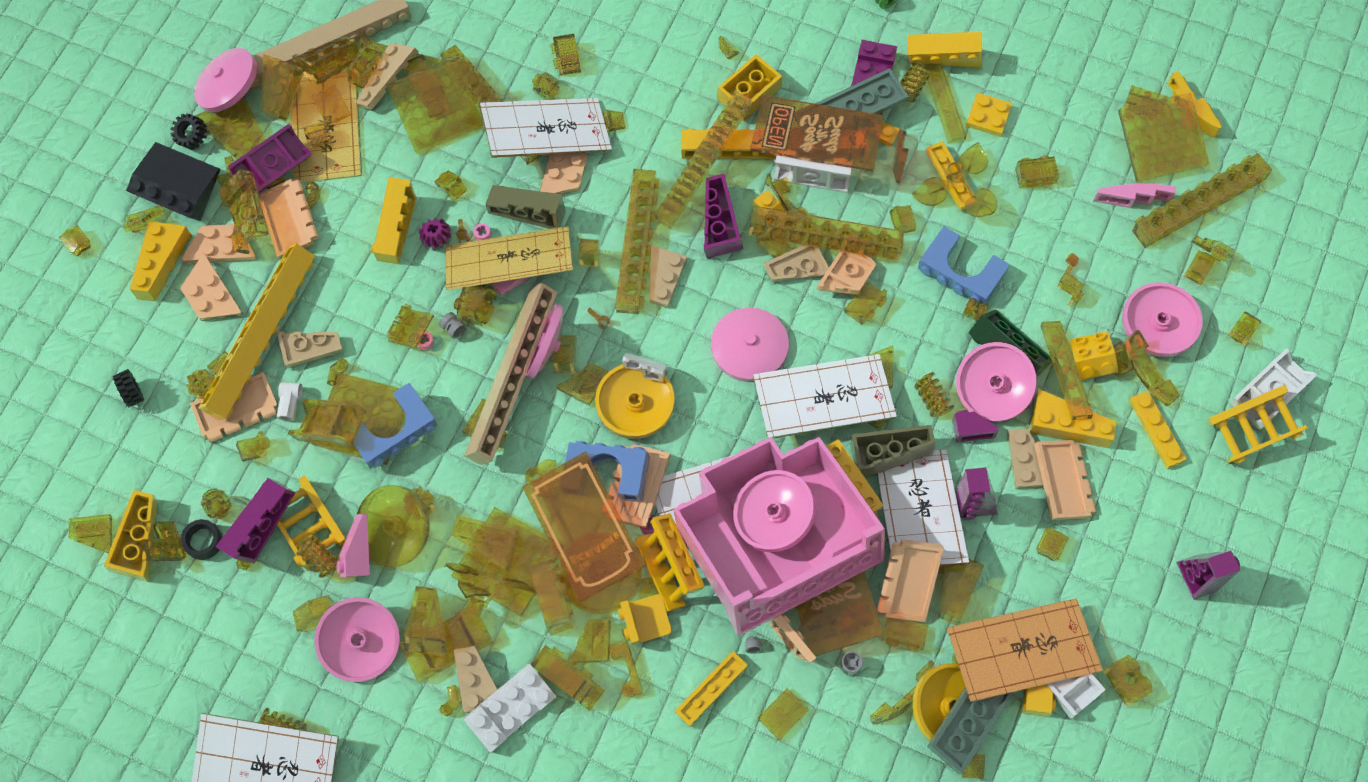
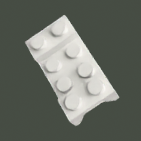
[774,149,853,193]
[1230,348,1317,430]
[463,663,556,753]
[1047,674,1106,719]

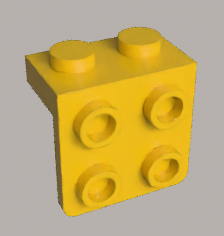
[1070,332,1119,381]
[618,594,672,645]

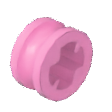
[473,223,491,242]
[415,331,434,351]

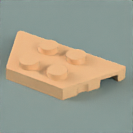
[540,151,588,195]
[182,224,256,264]
[817,235,876,295]
[180,254,243,321]
[768,613,816,664]

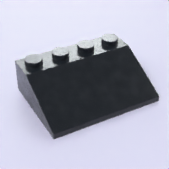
[126,142,221,221]

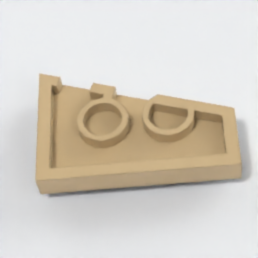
[763,240,829,282]
[650,245,687,308]
[277,332,343,368]
[1007,429,1044,489]
[454,646,497,713]

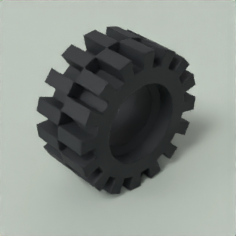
[170,113,208,149]
[113,369,144,407]

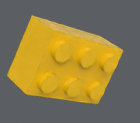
[717,54,782,122]

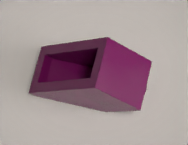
[952,410,999,443]

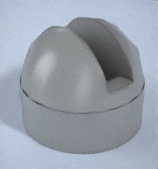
[745,636,762,653]

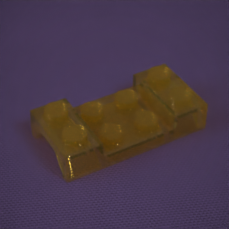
[220,169,268,254]
[288,399,367,446]
[399,603,494,683]

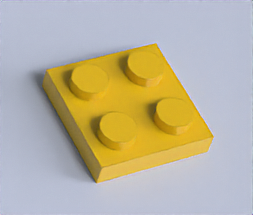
[966,92,1012,137]

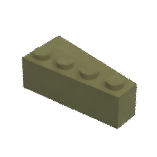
[485,185,566,231]
[850,425,935,478]

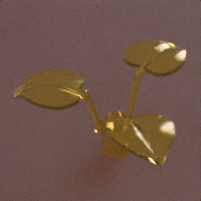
[912,142,997,217]
[444,563,537,618]

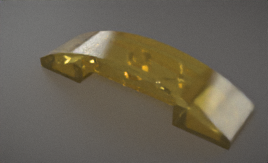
[1125,329,1180,406]
[870,660,934,725]

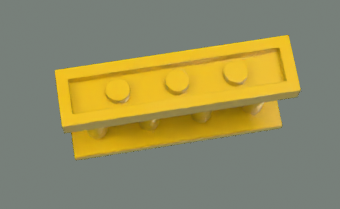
[1207,385,1307,465]
[826,439,884,520]
[277,475,346,571]
[634,513,705,612]

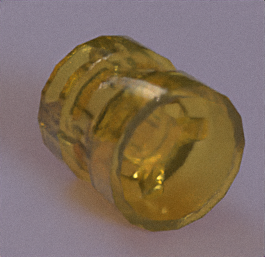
[963,297,989,321]

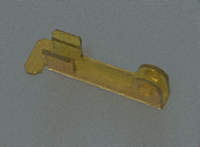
[765,173,808,225]
[608,629,643,698]

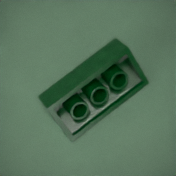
[968,309,1054,377]

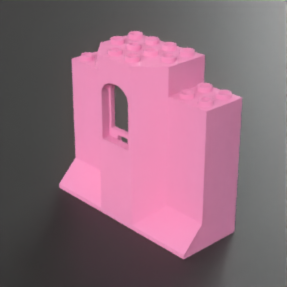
[673,437,885,636]

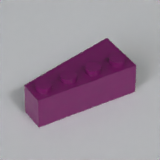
[704,174,743,259]
[955,467,998,520]
[216,478,296,564]
[1176,550,1240,600]

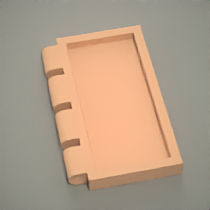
[258,179,319,259]
[190,372,279,443]
[1034,440,1096,520]
[602,444,671,529]
[877,539,944,622]

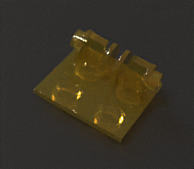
[387,304,434,348]

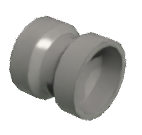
[439,312,466,339]
[840,651,863,676]

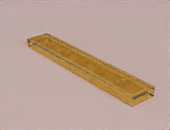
[921,63,967,143]
[1040,321,1093,420]

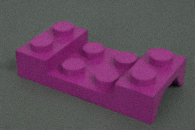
[851,40,897,115]
[228,124,312,198]

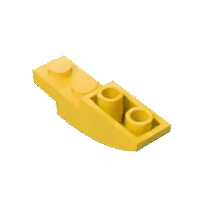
[1168,71,1222,138]

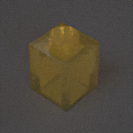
[578,238,600,267]
[1184,250,1216,285]

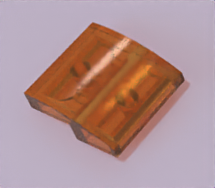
[893,129,909,183]

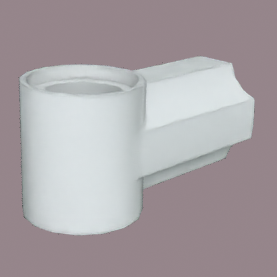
[277,382,303,422]

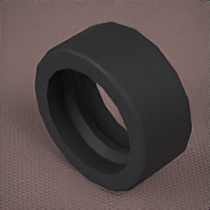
[180,519,222,560]

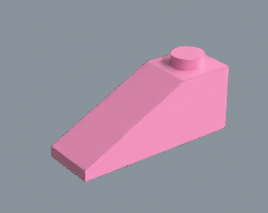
[336,513,370,577]

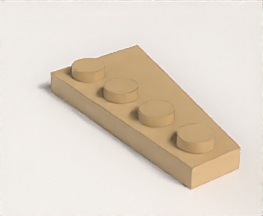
[356,43,419,110]

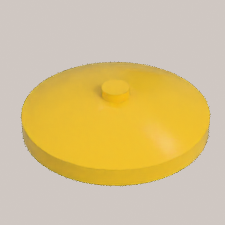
[595,364,675,439]
[913,663,966,741]

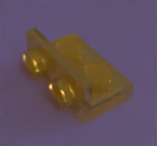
[844,282,887,325]
[882,617,929,652]

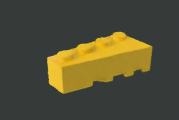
[908,32,982,68]
[372,177,417,264]
[129,221,192,301]
[1029,389,1116,448]
[104,489,158,582]

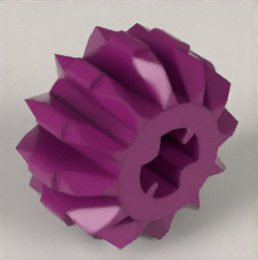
[419,217,452,250]

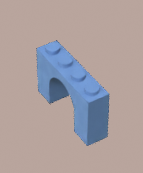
[918,226,1010,307]
[342,383,438,469]
[560,441,650,502]

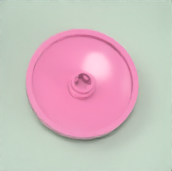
[194,48,257,112]
[1122,282,1203,357]
[526,303,563,379]
[711,308,789,382]
[956,342,1037,422]
[733,470,816,552]
[314,597,400,682]

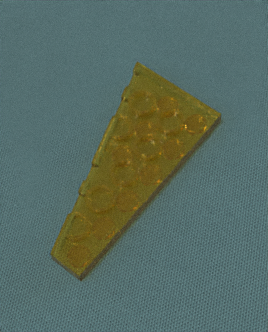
[195,96,286,189]

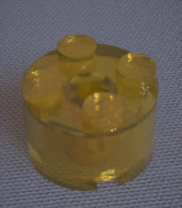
[454,285,496,326]

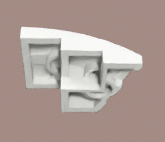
[622,353,669,382]

